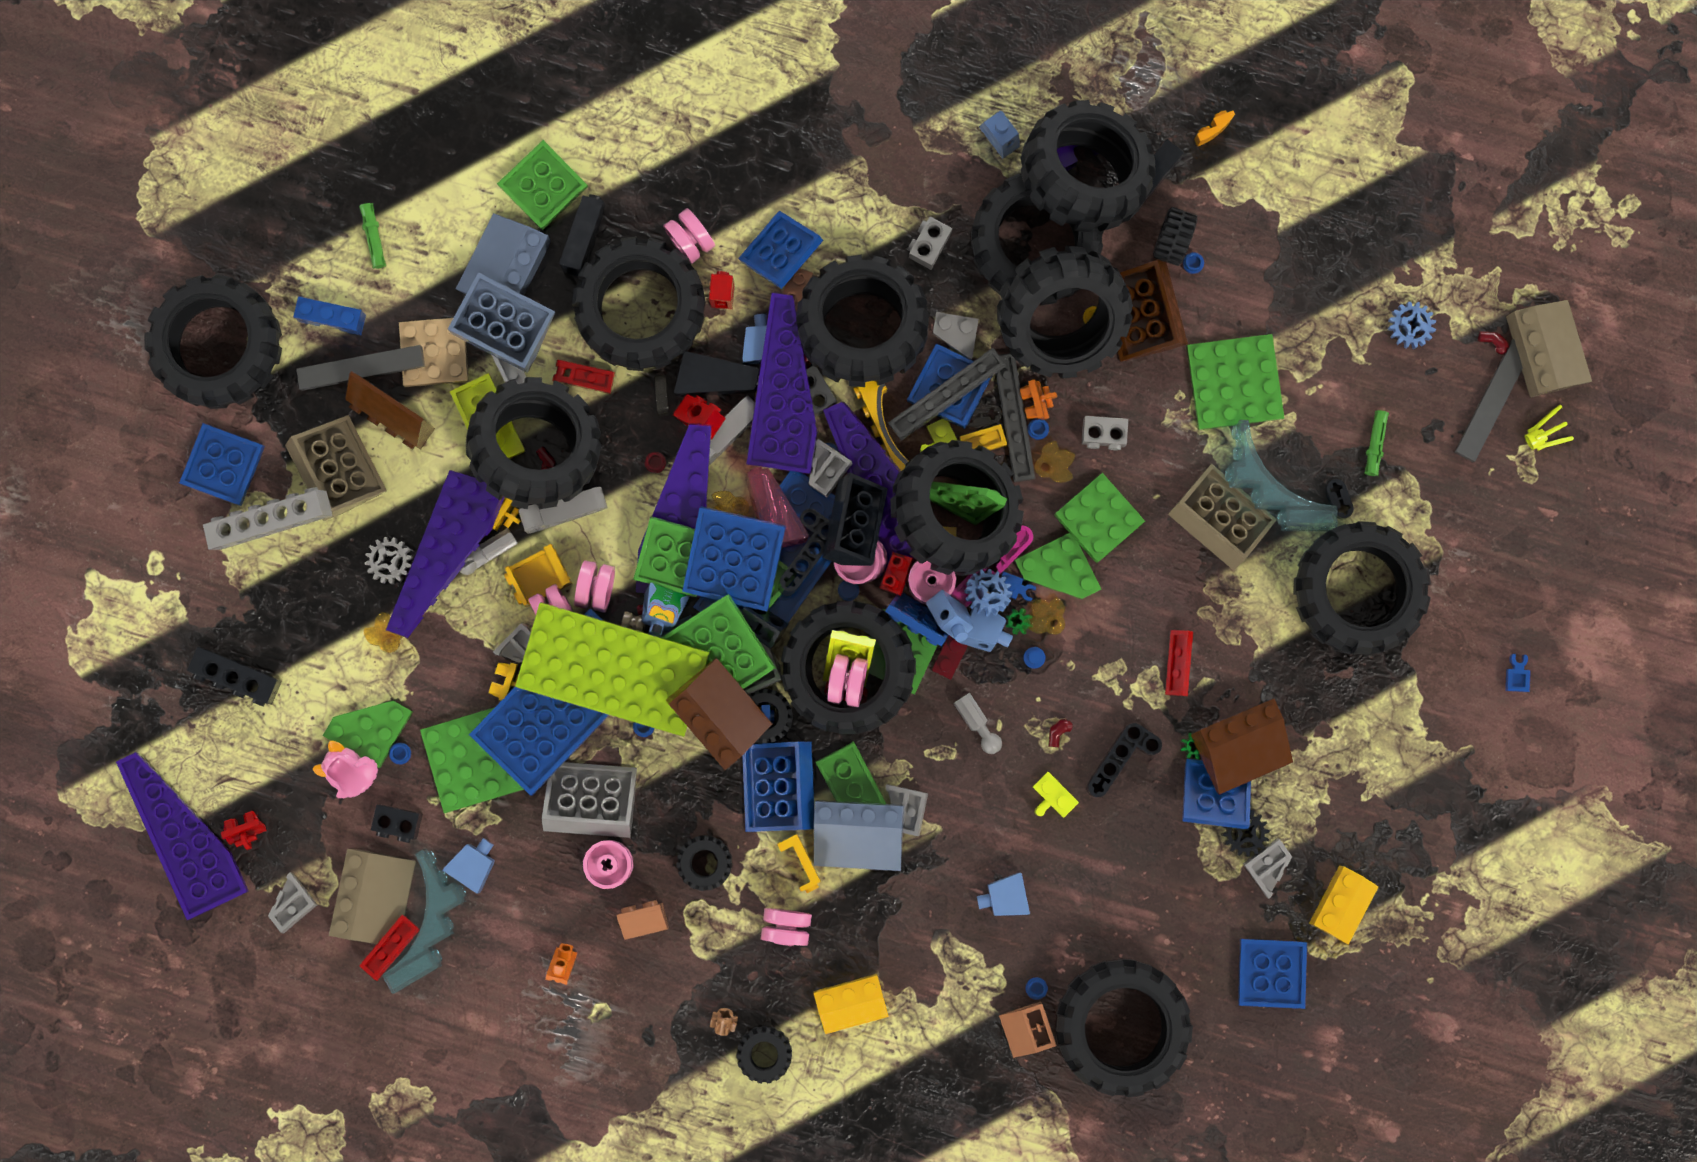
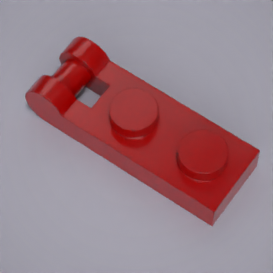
[552,360,615,394]

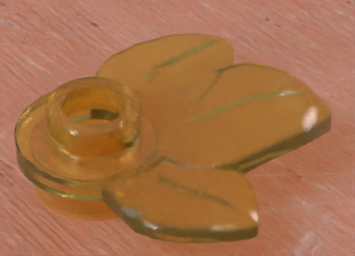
[1034,441,1075,483]
[711,491,749,516]
[1028,597,1065,635]
[364,612,403,653]

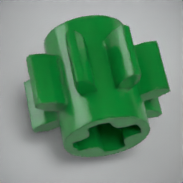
[1006,608,1033,635]
[1180,733,1199,760]

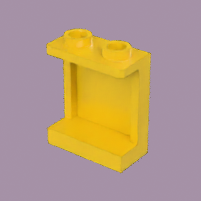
[504,544,573,607]
[777,834,821,893]

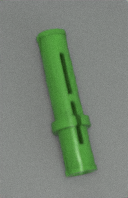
[359,203,386,269]
[1364,410,1389,476]

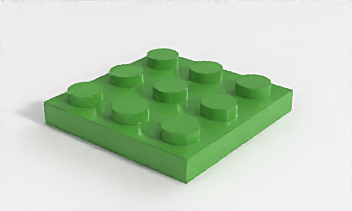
[497,140,588,230]
[1054,473,1145,564]
[633,516,697,597]
[868,609,937,695]

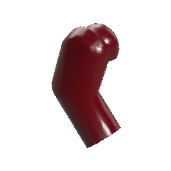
[1478,331,1509,354]
[1048,719,1073,748]

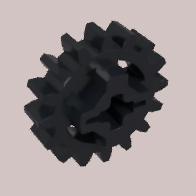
[1221,810,1270,857]

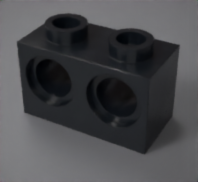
[741,607,789,649]
[371,804,423,843]

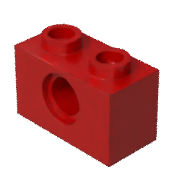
[709,271,735,310]
[673,394,726,440]

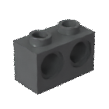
[807,366,837,417]

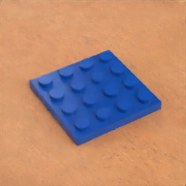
[682,506,786,611]

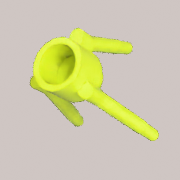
[1525,405,1574,451]

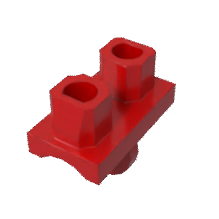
[880,552,914,596]
[221,811,267,850]

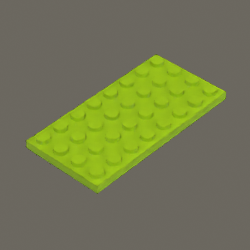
[515,602,709,737]

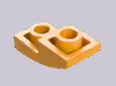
[1194,110,1235,147]

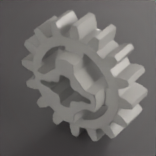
[365,537,413,584]

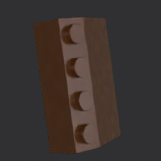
[1118,260,1188,362]
[346,371,435,450]
[666,658,772,770]
[1191,699,1293,795]

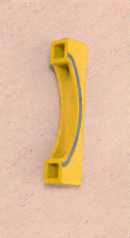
[853,381,909,471]

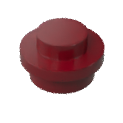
[645,452,666,474]

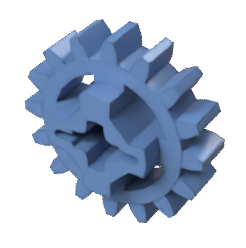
[1388,301,1436,349]
[964,569,1012,616]

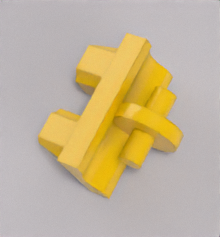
[492,497,520,531]
[488,663,519,701]

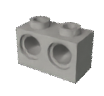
[907,217,952,270]
[1082,416,1128,450]

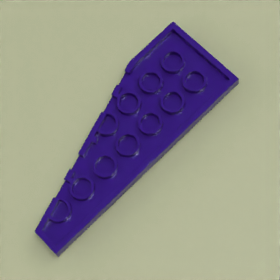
[746,293,817,474]
[823,402,915,570]
[636,424,712,597]
[386,470,505,638]
[116,752,249,920]

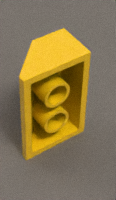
[1309,866,1378,945]
[814,974,889,1034]

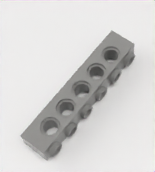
[203,487,332,550]

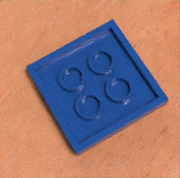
[738,211,823,289]
[907,344,992,429]
[179,423,265,506]
[885,592,948,646]
[1182,759,1251,829]
[1238,939,1307,1009]

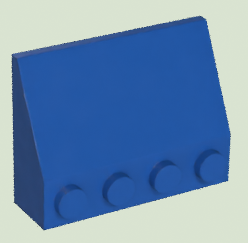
[742,742,814,832]

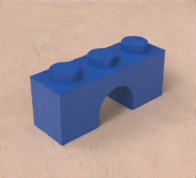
[293,296,366,335]

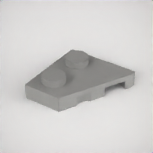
[933,312,979,360]
[809,439,853,498]
[493,622,532,663]
[886,784,928,836]
[1243,838,1292,899]
[268,872,317,933]

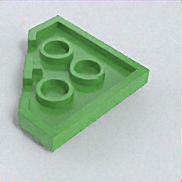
[930,482,1007,525]
[1014,533,1101,600]
[323,701,413,768]

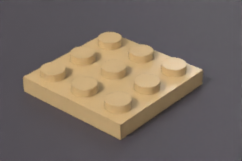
[399,318,469,387]

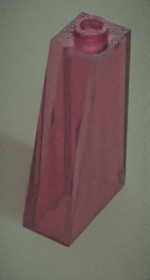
[745,467,808,548]

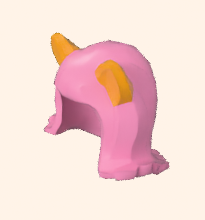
[313,741,378,799]

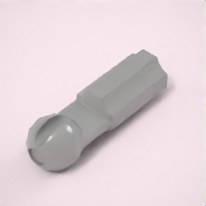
[459,528,518,575]
[953,693,1002,754]

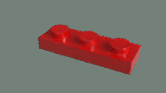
[1165,630,1193,696]
[359,914,420,981]

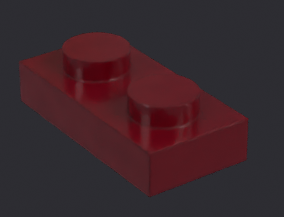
[931,635,968,680]

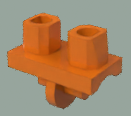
[1020,380,1058,420]
[545,943,577,985]

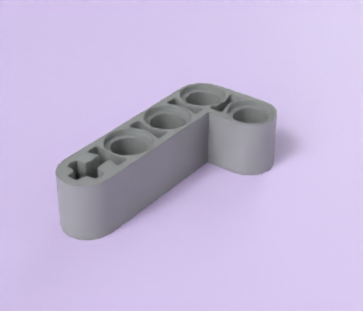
[709,396,755,465]
[518,487,608,534]

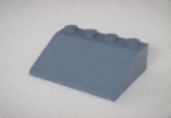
[456,213,551,295]
[448,272,555,373]
[814,800,904,871]

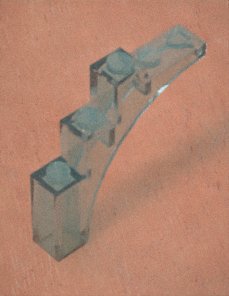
[1225,420,1338,532]
[382,849,466,994]

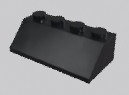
[822,473,888,566]

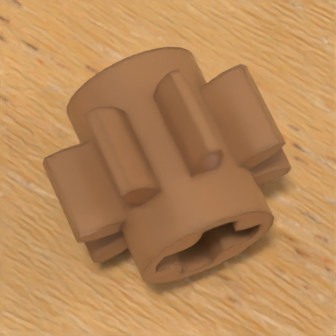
[710,1008,738,1036]

